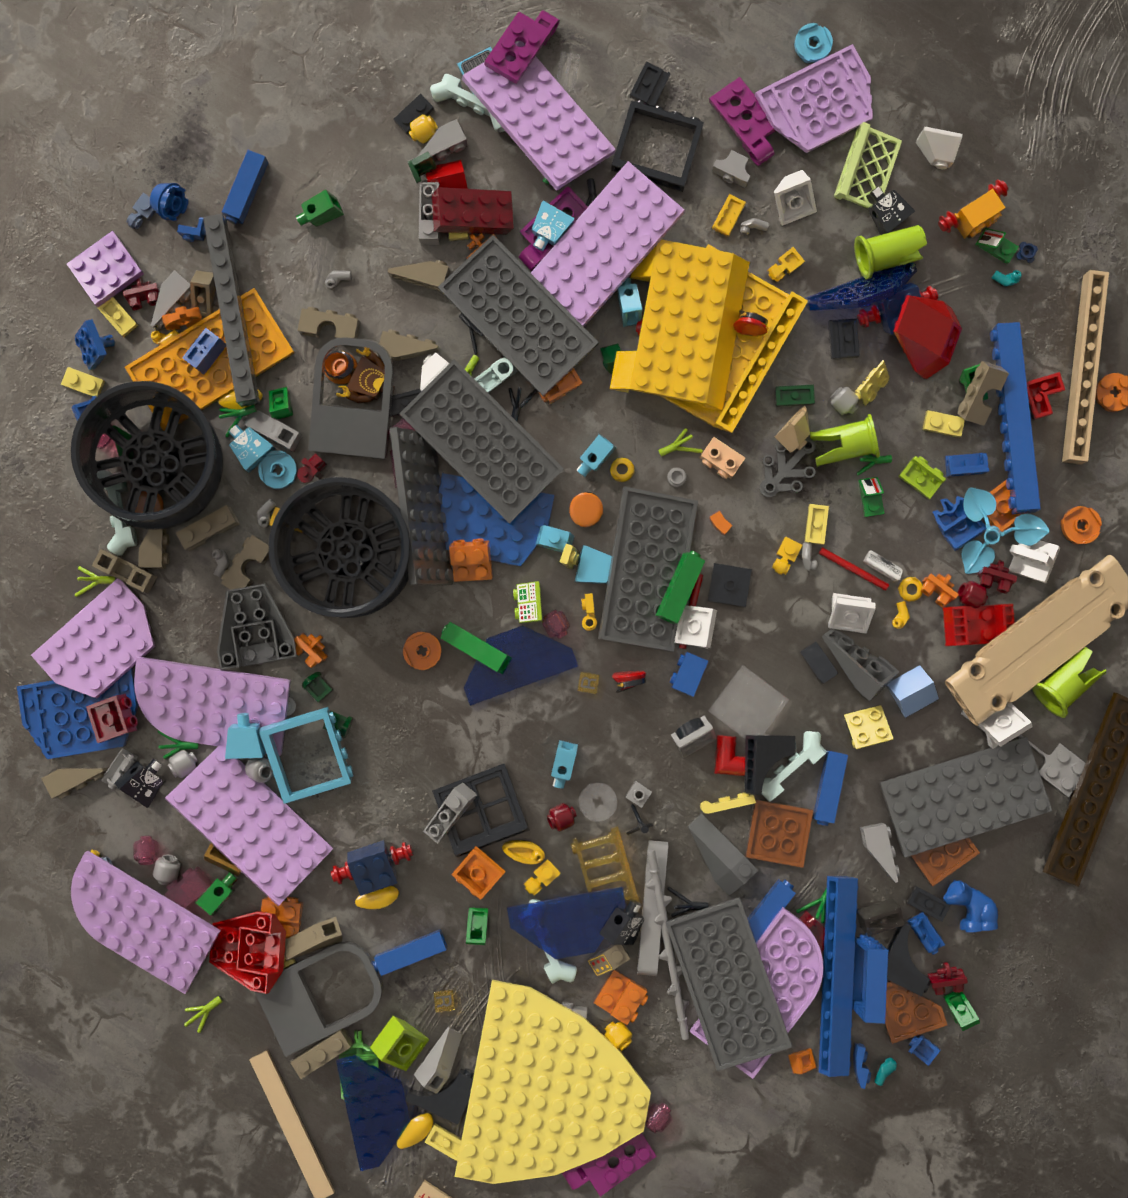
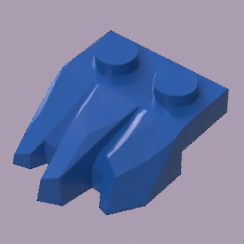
[933,496,987,551]

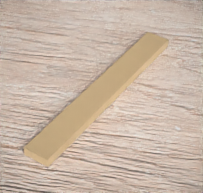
[249,1050,335,1198]

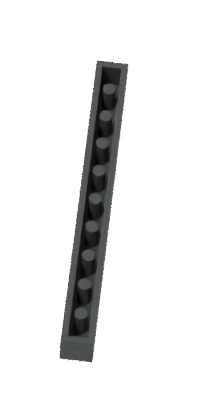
[203,213,260,407]

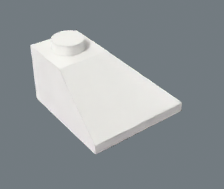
[916,127,963,169]
[774,170,817,226]
[420,353,449,391]

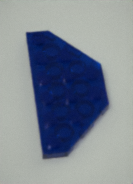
[805,262,917,311]
[464,625,578,706]
[507,886,626,959]
[336,1055,410,1171]

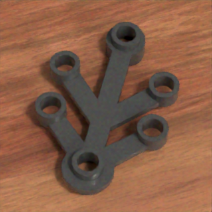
[760,438,815,498]

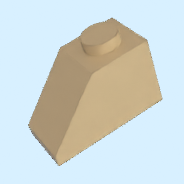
[775,406,810,453]

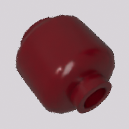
[958,581,988,608]
[547,803,577,832]

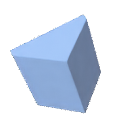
[887,665,939,718]

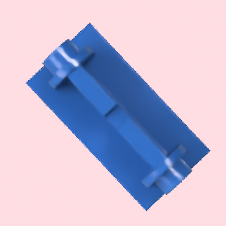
[907,912,945,955]

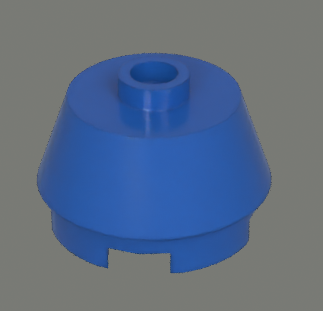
[150,183,188,221]

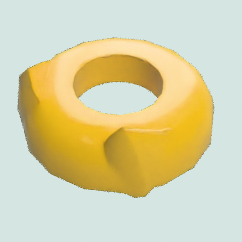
[610,458,635,482]
[898,577,923,602]

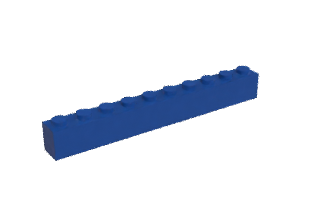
[990,322,1041,514]
[818,876,858,1077]

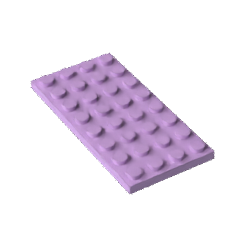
[462,41,616,191]
[531,161,685,327]
[165,745,333,906]

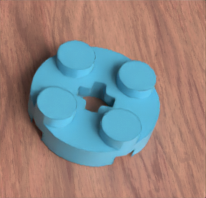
[794,23,833,63]
[258,450,298,489]

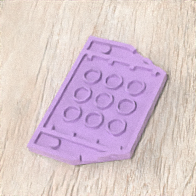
[755,44,873,153]
[31,578,155,699]

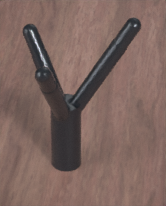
[586,178,597,207]
[459,313,484,355]
[508,387,538,422]
[626,804,653,835]
[667,887,709,917]

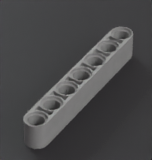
[637,840,668,976]

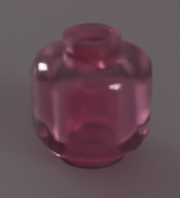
[542,609,570,639]
[133,836,159,865]
[645,1103,672,1133]

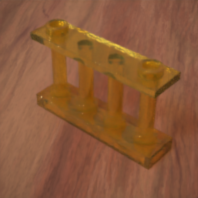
[570,825,639,915]

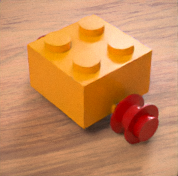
[938,180,1008,239]

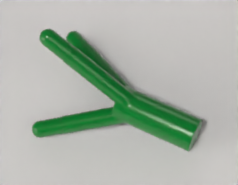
[219,405,257,437]
[856,454,892,475]
[158,730,199,759]
[796,888,827,923]

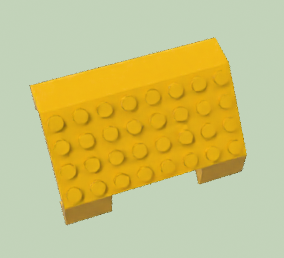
[610,239,750,411]
[660,244,808,433]

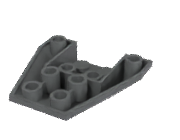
[217,584,297,670]

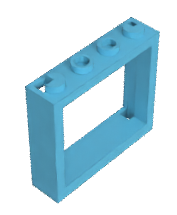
[260,707,354,804]

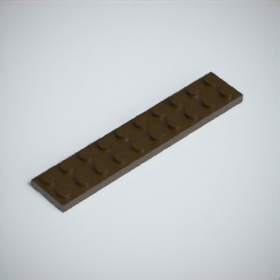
[1043,693,1128,887]

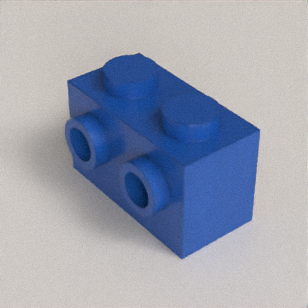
[669,652,708,697]

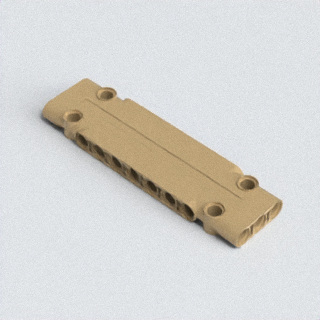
[945,555,1128,726]

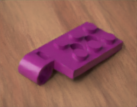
[484,10,560,84]
[709,77,776,166]
[518,186,588,272]
[562,1133,657,1197]

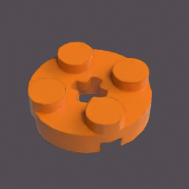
[162,306,202,330]
[1095,373,1128,412]
[1060,506,1102,545]
[403,632,442,670]

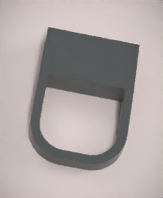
[309,337,394,459]
[255,942,382,1057]

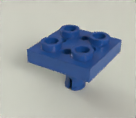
[75,319,115,370]

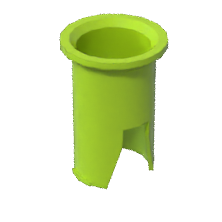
[854,225,927,279]
[810,414,880,467]
[1032,647,1107,718]

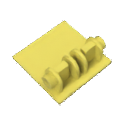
[855,360,889,406]
[844,705,893,749]

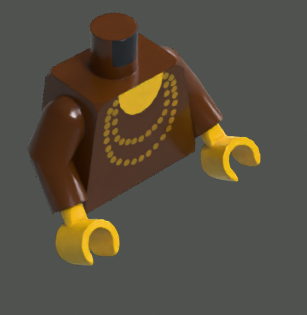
[336,347,395,403]

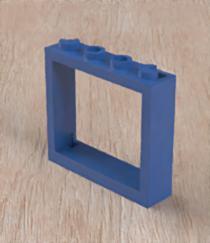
[853,934,888,1024]

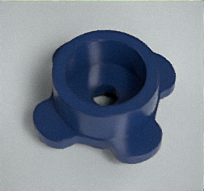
[1016,242,1038,263]

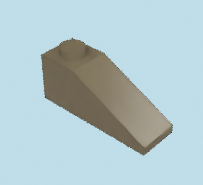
[388,260,450,292]

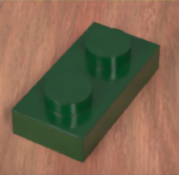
[775,385,815,407]

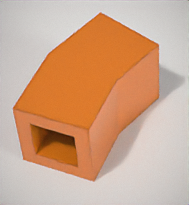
[709,511,733,535]

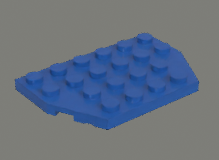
[439,473,554,567]
[17,667,138,759]

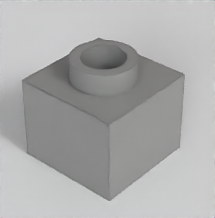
[625,781,652,808]

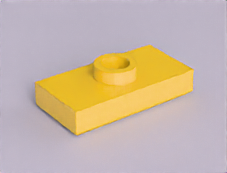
[712,194,746,237]

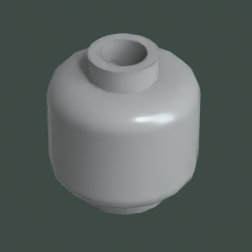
[830,387,859,415]
[167,750,198,779]
[245,757,273,783]
[153,855,181,885]

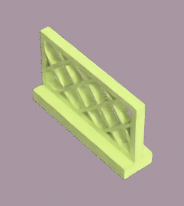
[834,122,902,208]

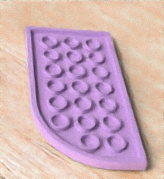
[134,657,291,756]
[71,851,221,994]
[690,907,823,1079]

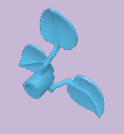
[961,488,1049,574]

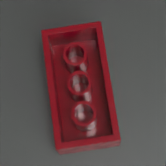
[432,187,514,235]

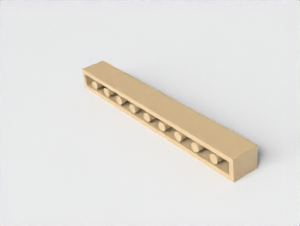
[1062,270,1109,465]

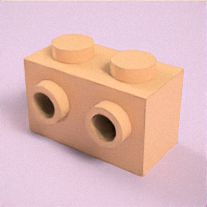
[700,437,745,479]

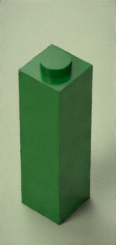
[655,551,705,624]
[441,622,512,674]

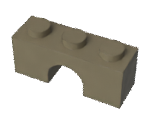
[297,307,360,338]
[958,361,1009,426]
[176,505,240,551]
[221,535,269,590]
[92,549,158,593]
[290,1028,354,1079]

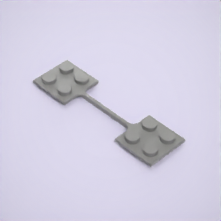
[961,697,1085,797]

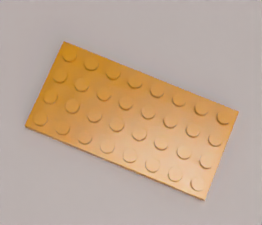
[125,288,295,431]

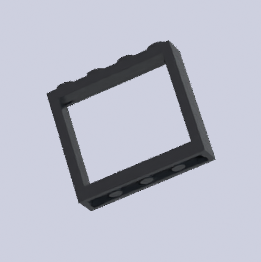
[611,100,704,192]

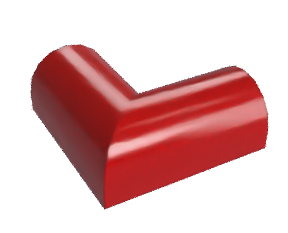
[1027,372,1065,420]
[714,735,745,776]

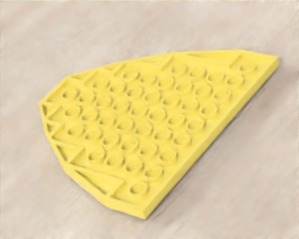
[455,980,651,1184]

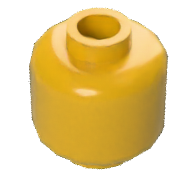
[409,115,438,144]
[604,1021,632,1052]

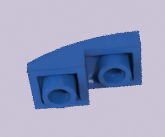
[853,1043,871,1089]

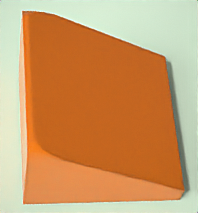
[789,1048,817,1074]

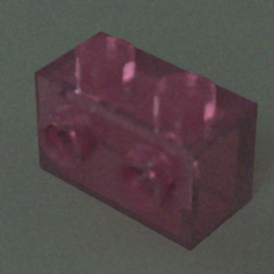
[164,866,213,908]

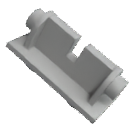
[101,748,138,790]

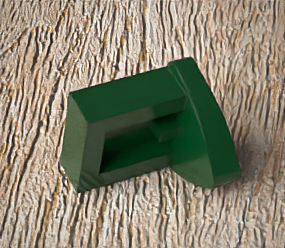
[407,151,437,183]
[600,343,621,374]
[302,671,333,703]
[323,710,353,739]

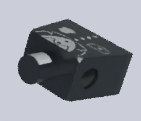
[868,186,915,235]
[114,758,163,808]
[599,899,644,945]

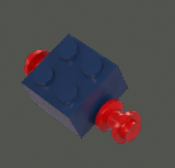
[857,282,939,335]
[331,840,414,896]

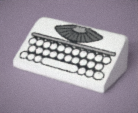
[863,550,902,582]

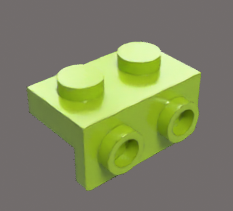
[898,456,946,500]

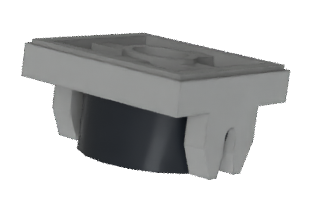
[671,716,717,758]

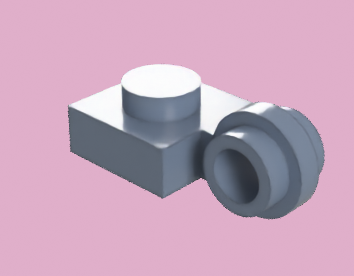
[126,193,156,229]

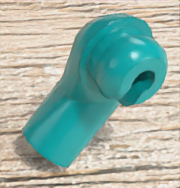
[992,270,1022,287]
[874,1058,897,1086]

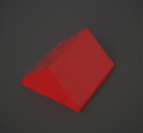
[426,160,468,189]

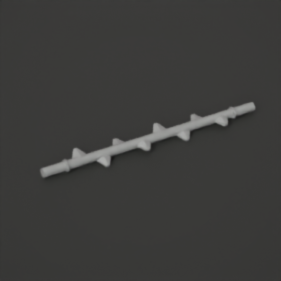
[646,850,690,1040]

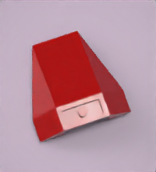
[894,295,962,379]
[209,911,286,994]

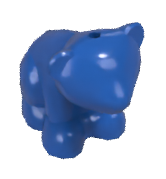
[943,880,998,932]

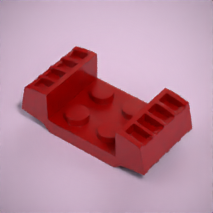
[943,604,1015,646]

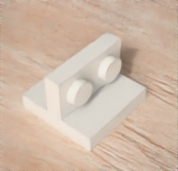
[1009,541,1060,583]
[828,593,875,633]
[674,605,717,649]
[978,703,1032,749]

